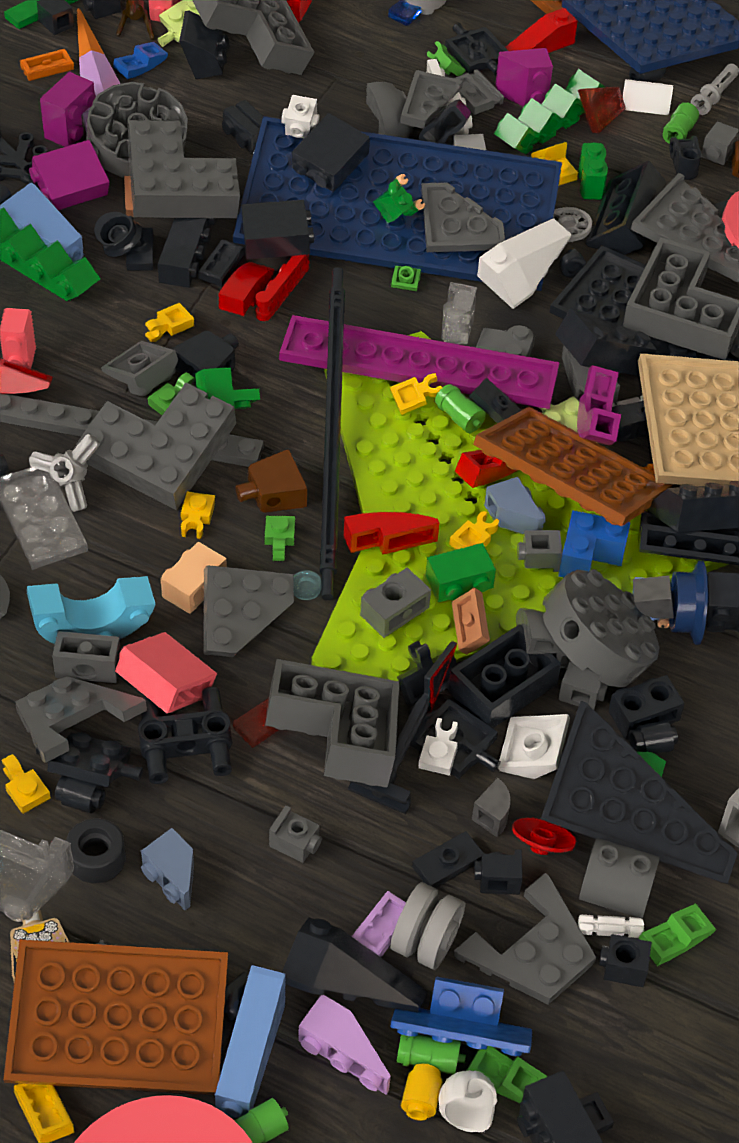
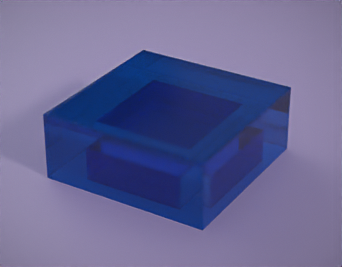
[388,0,421,26]

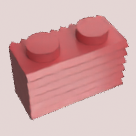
[0,308,36,369]

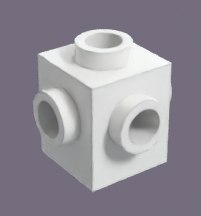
[281,95,320,138]

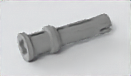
[691,64,739,115]

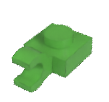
[427,41,466,76]
[148,372,195,415]
[265,516,295,561]

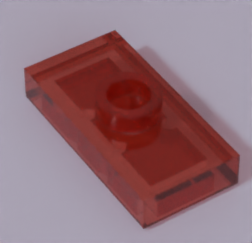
[233,698,280,748]

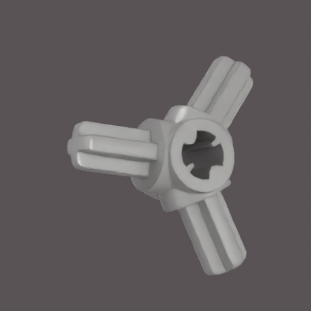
[29,434,100,511]

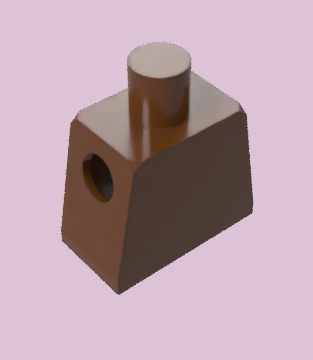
[235,449,307,513]

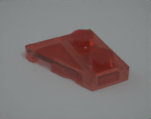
[578,87,626,133]

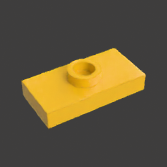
[14,1084,74,1143]

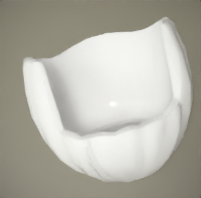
[438,1070,497,1132]

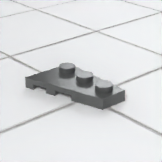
[400,70,463,129]

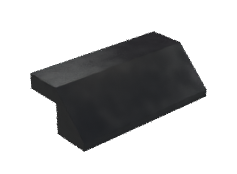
[638,511,739,565]

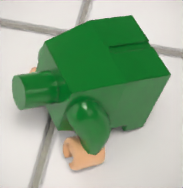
[373,174,425,223]

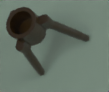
[116,0,155,40]

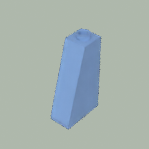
[0,183,84,262]
[215,965,285,1118]

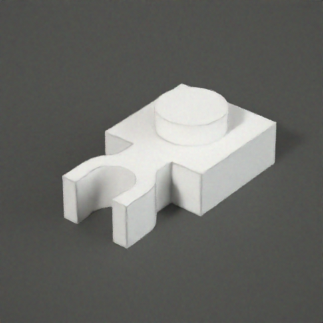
[419,718,458,776]

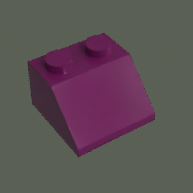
[495,48,553,107]

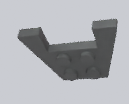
[15,676,147,763]
[454,873,596,1005]

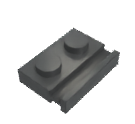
[454,70,504,115]

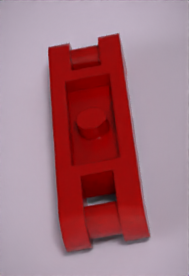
[255,254,309,321]

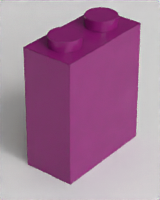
[29,140,109,210]

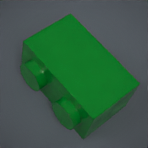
[425,543,496,602]

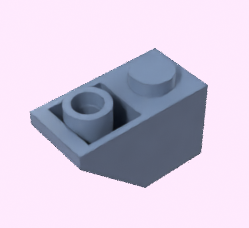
[484,477,545,534]
[141,828,194,910]

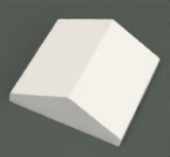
[498,714,570,779]

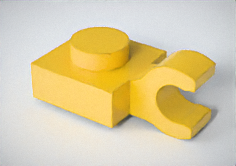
[145,303,194,342]
[2,754,51,814]

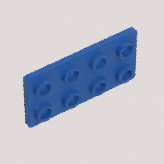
[390,977,532,1056]

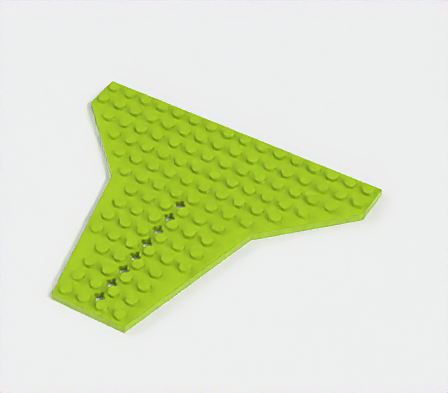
[311,331,728,681]

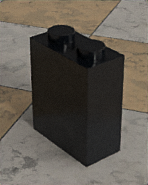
[292,113,370,192]
[241,200,314,259]

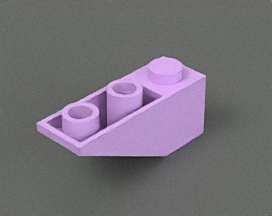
[299,995,391,1095]

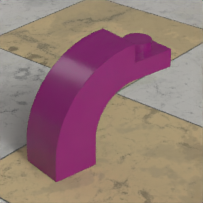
[577,365,621,446]

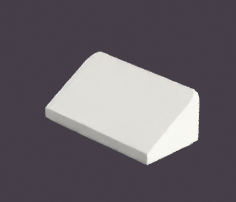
[621,79,673,115]

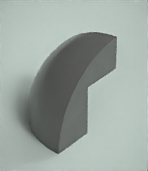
[366,82,414,139]
[515,608,570,668]

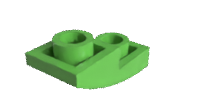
[391,266,422,291]

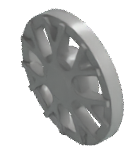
[553,207,592,242]

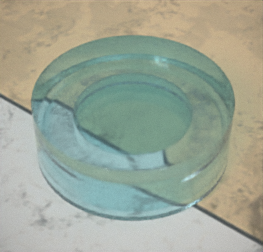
[293,570,321,600]

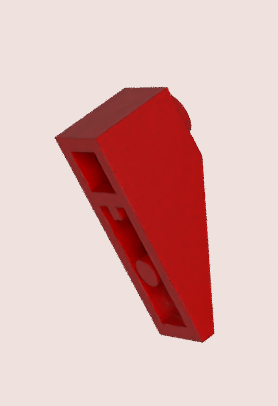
[505,8,578,53]

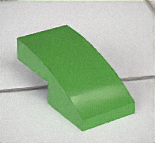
[639,904,716,966]
[466,1046,547,1103]

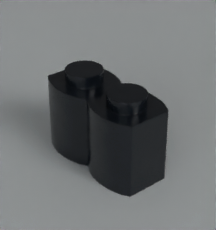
[419,99,471,144]

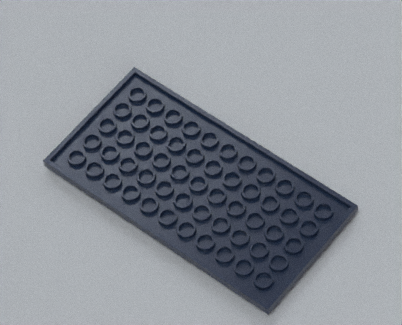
[233,116,562,291]

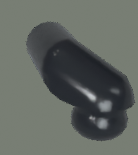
[224,972,249,1021]

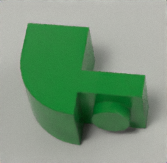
[195,368,260,409]

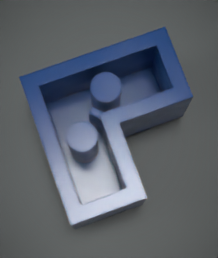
[558,510,631,578]

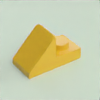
[531,142,578,186]

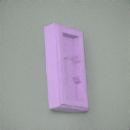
[352,891,406,957]

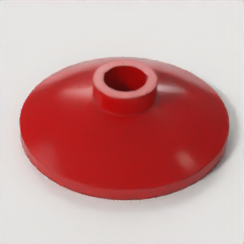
[512,818,576,855]

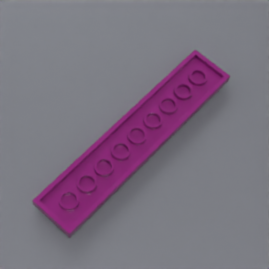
[279,315,559,409]

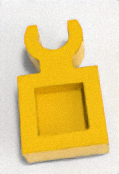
[390,374,442,415]
[181,491,215,539]
[449,511,499,549]

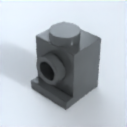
[517,530,562,572]
[558,660,608,710]
[269,805,322,863]

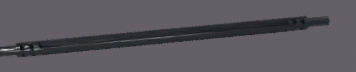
[319,267,345,600]

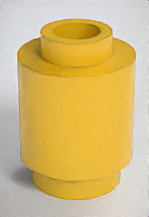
[401,1064,443,1121]

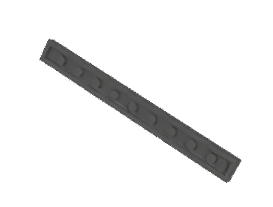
[0,393,264,467]

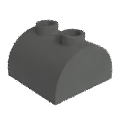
[579,838,660,919]

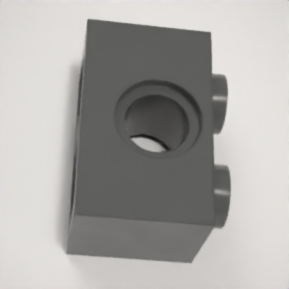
[360,567,431,638]
[52,631,121,683]

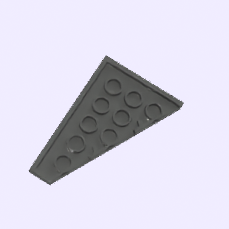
[631,173,739,283]

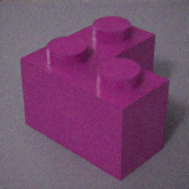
[40,72,96,147]

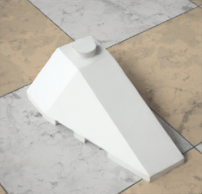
[477,218,571,309]

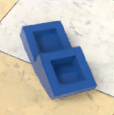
[113,42,168,79]

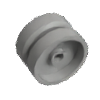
[390,882,466,970]

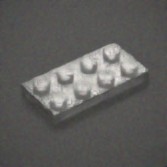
[0,467,88,570]

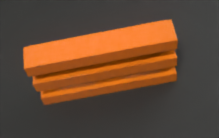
[20,49,74,81]

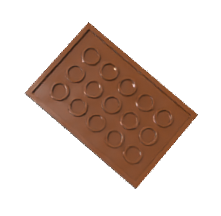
[473,407,673,527]
[3,939,228,1095]

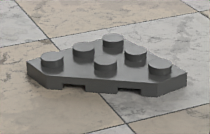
[421,182,505,252]
[204,565,294,657]

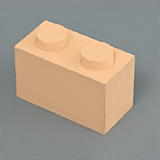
[161,542,227,614]

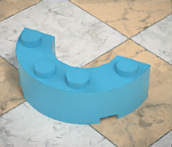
[27,576,156,644]

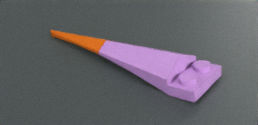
[77,8,120,133]

